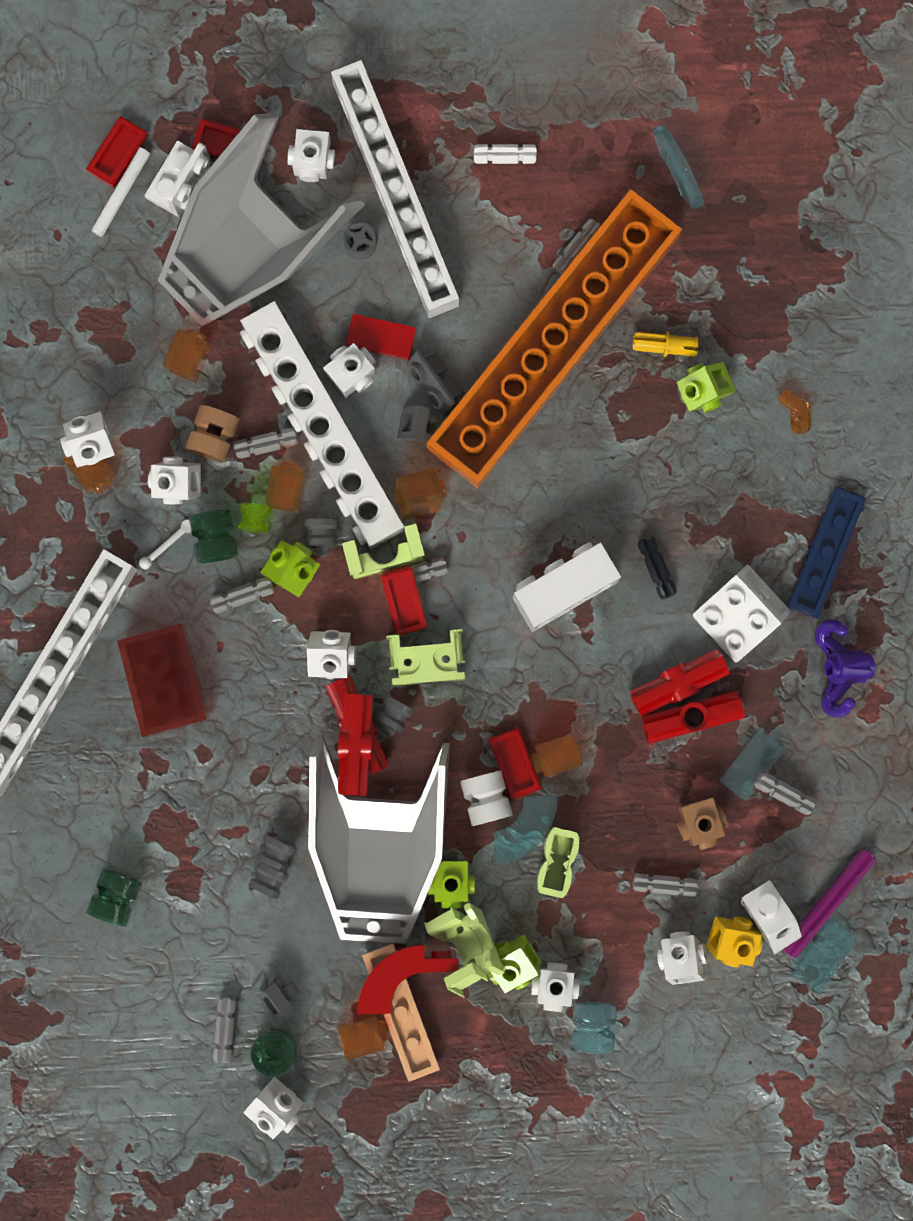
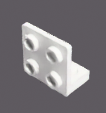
[144,141,212,217]
[693,564,792,662]

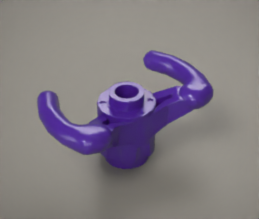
[815,619,875,718]

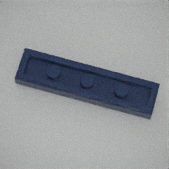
[787,486,866,619]

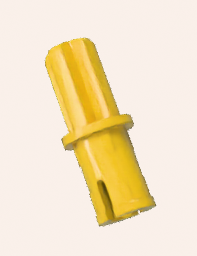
[632,331,698,358]

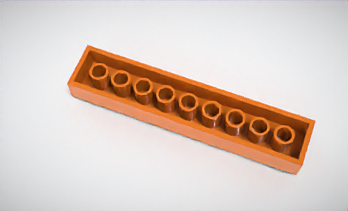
[427,189,682,489]

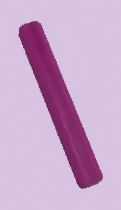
[783,849,876,958]

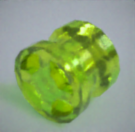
[237,503,272,534]

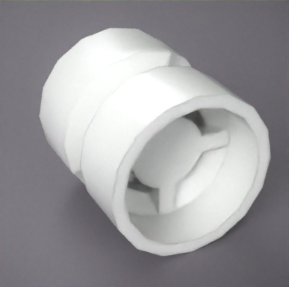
[460,771,513,826]

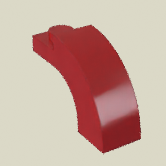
[357,944,458,1014]

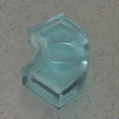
[653,124,705,209]
[493,795,557,865]

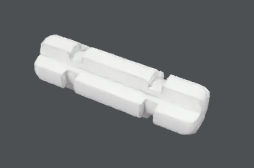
[474,144,537,164]

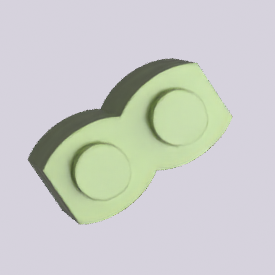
[536,827,579,898]

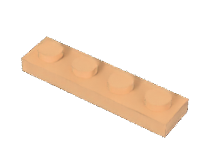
[362,943,440,1082]

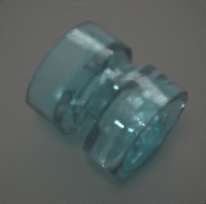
[571,1002,616,1054]

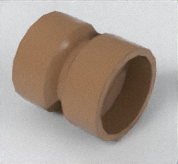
[185,405,240,463]

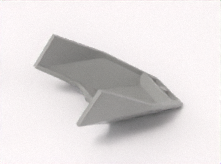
[158,112,365,326]
[308,735,450,944]

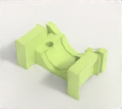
[342,524,425,580]
[386,629,465,686]
[424,903,505,998]

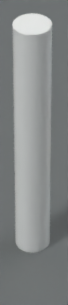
[91,147,150,237]

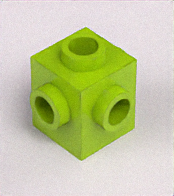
[676,362,736,413]
[260,540,320,597]
[428,861,475,908]
[488,934,541,993]

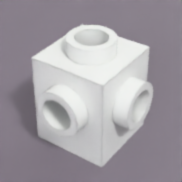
[288,129,335,182]
[323,343,376,398]
[60,411,115,468]
[148,456,201,504]
[307,630,357,680]
[657,932,708,985]
[531,962,580,1012]
[243,1077,305,1139]

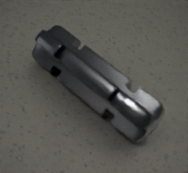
[638,536,677,599]

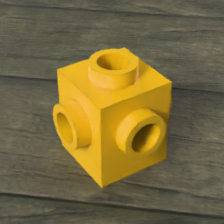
[706,916,762,967]

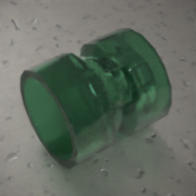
[189,509,239,564]
[86,868,142,927]
[251,1028,297,1076]

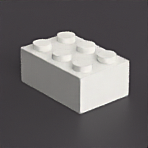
[512,542,621,632]

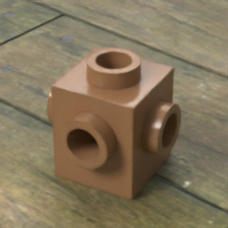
[677,798,728,850]

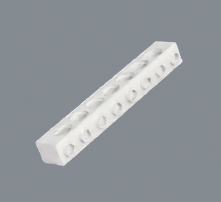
[331,60,459,318]
[239,301,404,550]
[0,549,137,796]

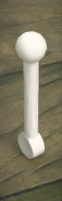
[139,520,194,569]

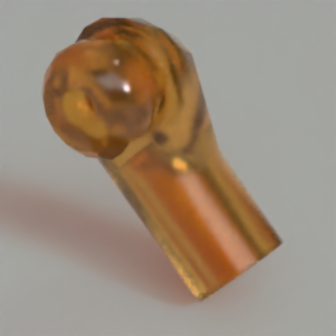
[777,387,812,434]

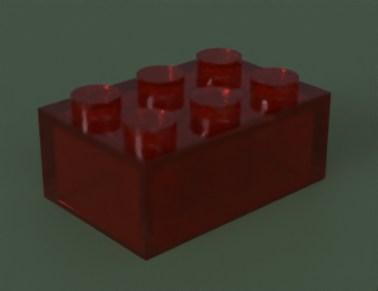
[117,623,210,738]

